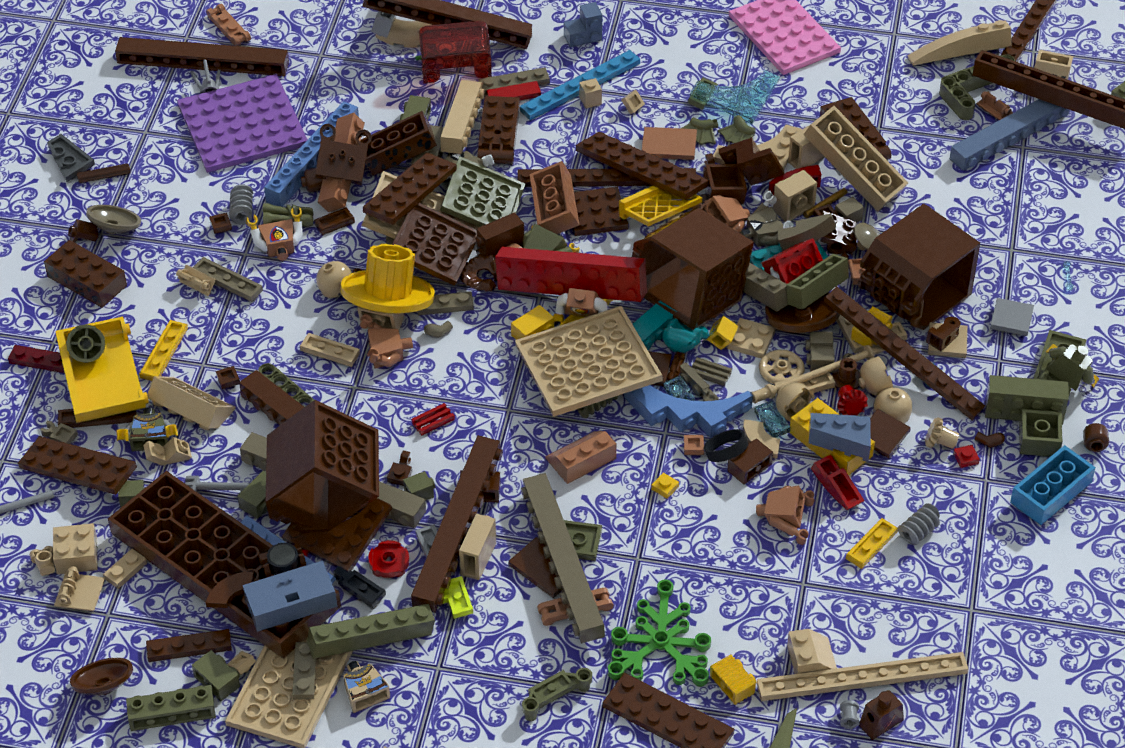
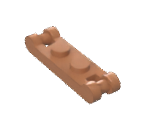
[206,3,251,46]
[537,587,614,626]

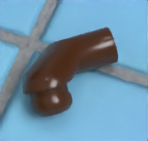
[974,432,1005,448]

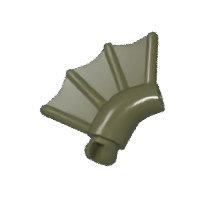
[718,115,756,143]
[681,117,719,145]

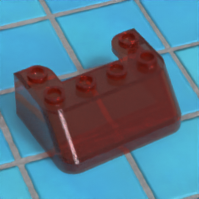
[419,21,492,84]

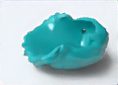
[662,318,710,353]

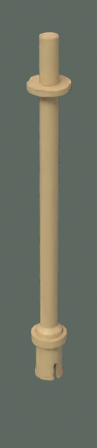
[750,345,885,404]

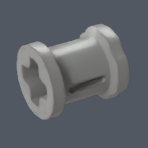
[840,700,859,729]

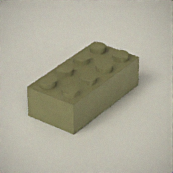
[985,375,1069,425]

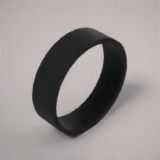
[704,429,749,462]

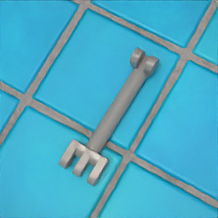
[185,476,250,492]

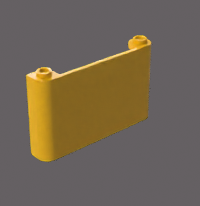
[55,316,149,423]

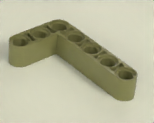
[939,55,1015,120]

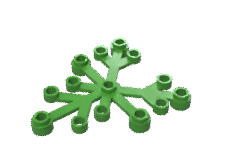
[608,579,711,687]

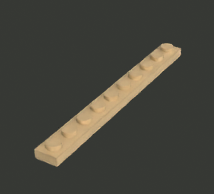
[757,652,968,701]

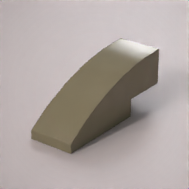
[778,213,836,251]

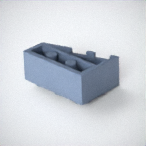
[809,413,871,462]

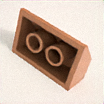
[545,431,617,484]

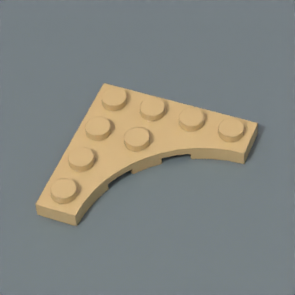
[713,125,802,169]

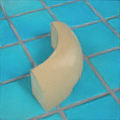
[376,19,447,48]

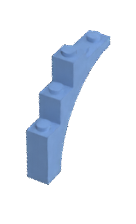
[624,385,753,438]

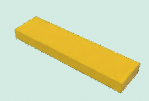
[139,320,188,381]

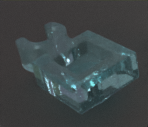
[664,376,695,401]

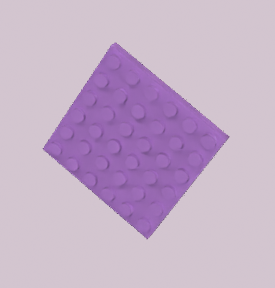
[177,74,308,173]

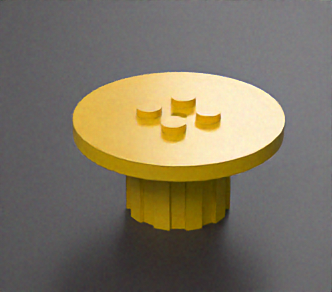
[340,244,435,313]

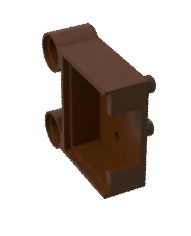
[315,124,372,186]

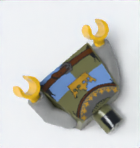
[116,407,178,452]

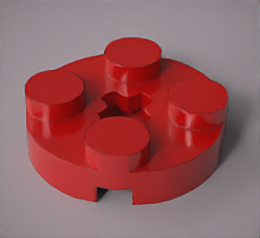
[368,540,409,578]

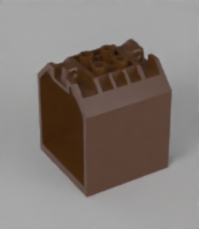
[858,203,980,330]
[632,208,754,330]
[266,400,379,532]

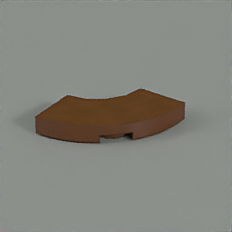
[206,572,254,608]

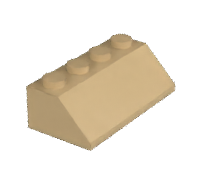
[147,376,235,430]

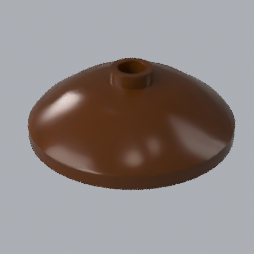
[70,658,133,696]

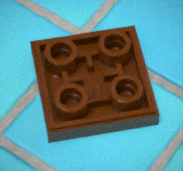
[870,409,911,458]

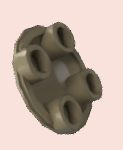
[853,223,880,251]

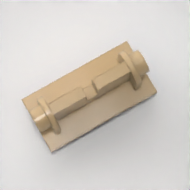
[176,265,216,296]

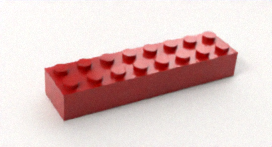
[495,247,647,302]

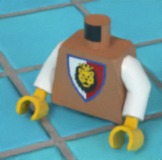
[246,207,303,261]
[553,288,608,323]

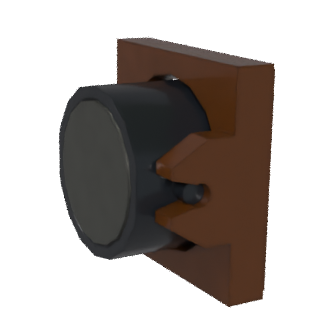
[259,543,306,578]

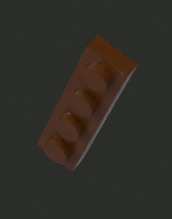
[146,629,232,662]

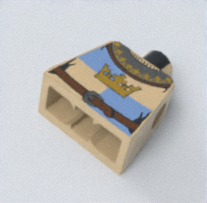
[343,661,390,713]

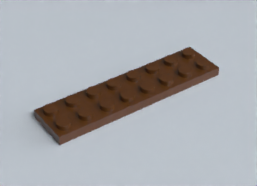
[576,132,709,200]

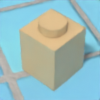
[579,78,602,109]

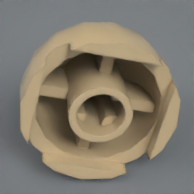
[316,261,352,298]
[858,356,893,395]
[776,383,815,422]
[873,387,912,423]

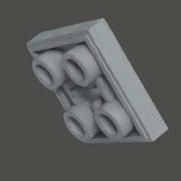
[990,298,1034,336]

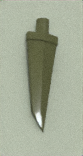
[769,708,797,748]

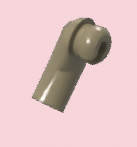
[424,321,453,338]

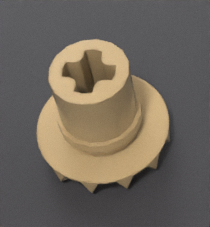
[925,417,959,449]

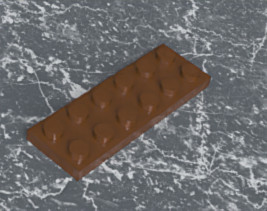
[363,153,457,225]
[18,436,137,495]
[602,672,735,748]

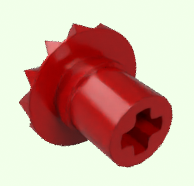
[837,385,868,416]

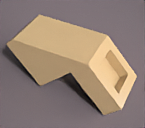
[143,437,192,466]

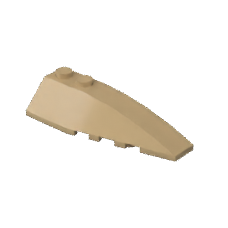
[907,20,1012,66]

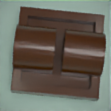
[820,211,857,255]

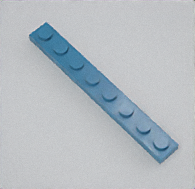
[520,50,640,120]

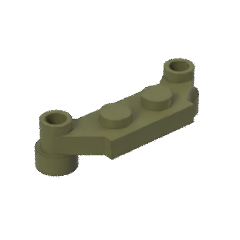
[522,668,592,721]

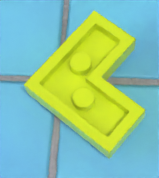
[443,576,474,619]

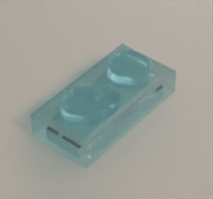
[754,400,791,438]

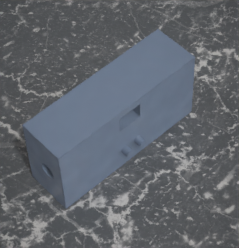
[242,560,338,632]

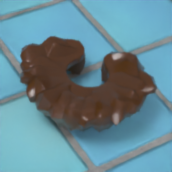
[460,254,497,292]

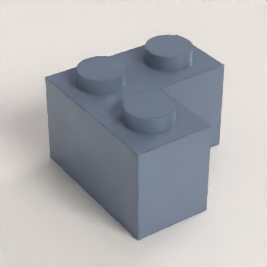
[564,2,602,47]

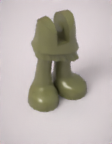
[263,203,314,227]

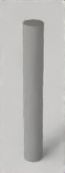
[0,490,54,514]

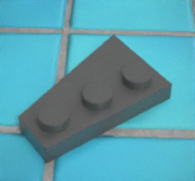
[47,134,95,182]

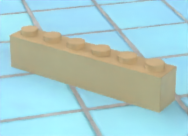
[441,80,484,154]

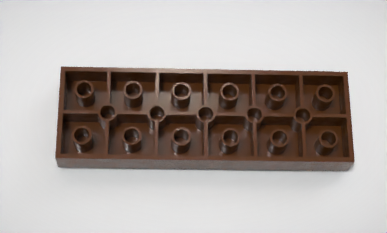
[108,471,341,659]

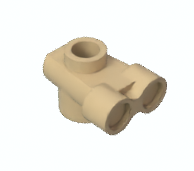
[29,546,55,576]

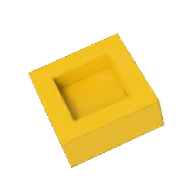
[651,472,679,499]

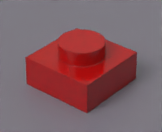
[953,445,980,468]

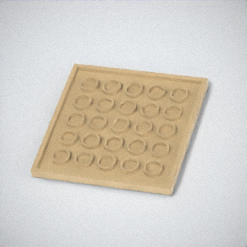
[515,306,663,417]

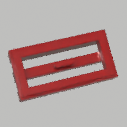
[411,403,455,436]

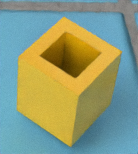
[706,315,738,350]

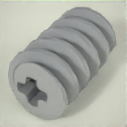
[229,184,253,225]
[897,503,940,545]

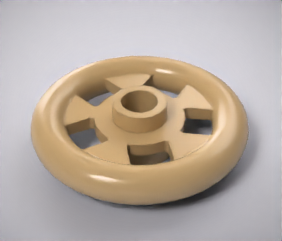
[759,350,805,384]

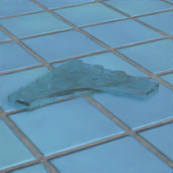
[690,70,780,124]

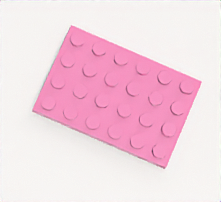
[729,0,841,75]

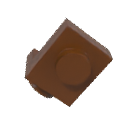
[68,219,99,243]

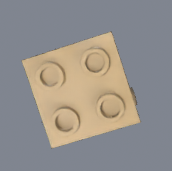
[54,566,105,611]

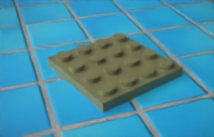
[440,156,525,227]

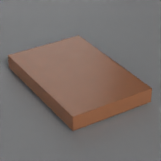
[642,127,697,160]

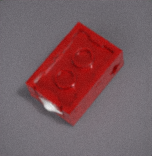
[761,238,823,284]

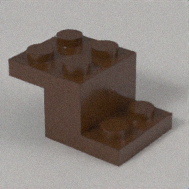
[719,137,784,186]

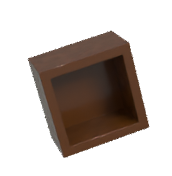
[703,164,747,205]

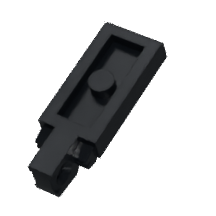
[333,566,386,608]

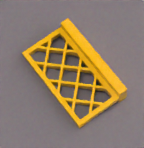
[619,186,702,227]

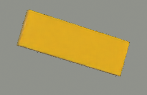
[845,518,898,569]

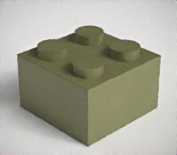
[1019,409,1063,457]

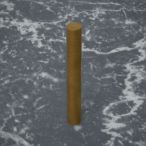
[803,188,848,218]

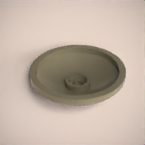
[86,205,141,234]

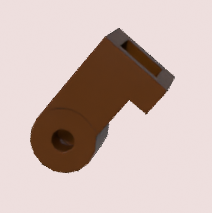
[926,316,961,351]

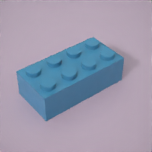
[1010,445,1096,525]

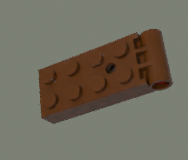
[477,96,520,164]
[820,97,892,160]

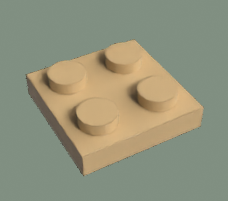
[727,318,775,359]

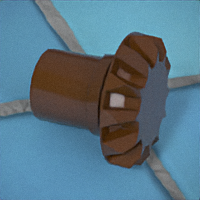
[832,358,861,389]

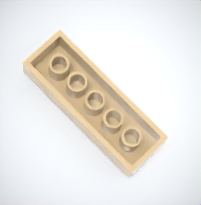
[803,106,908,212]

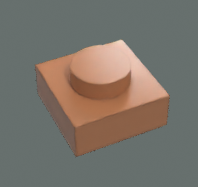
[684,435,704,455]

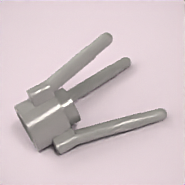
[190,60,221,93]

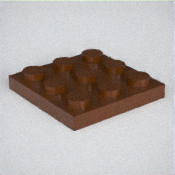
[573,186,628,236]

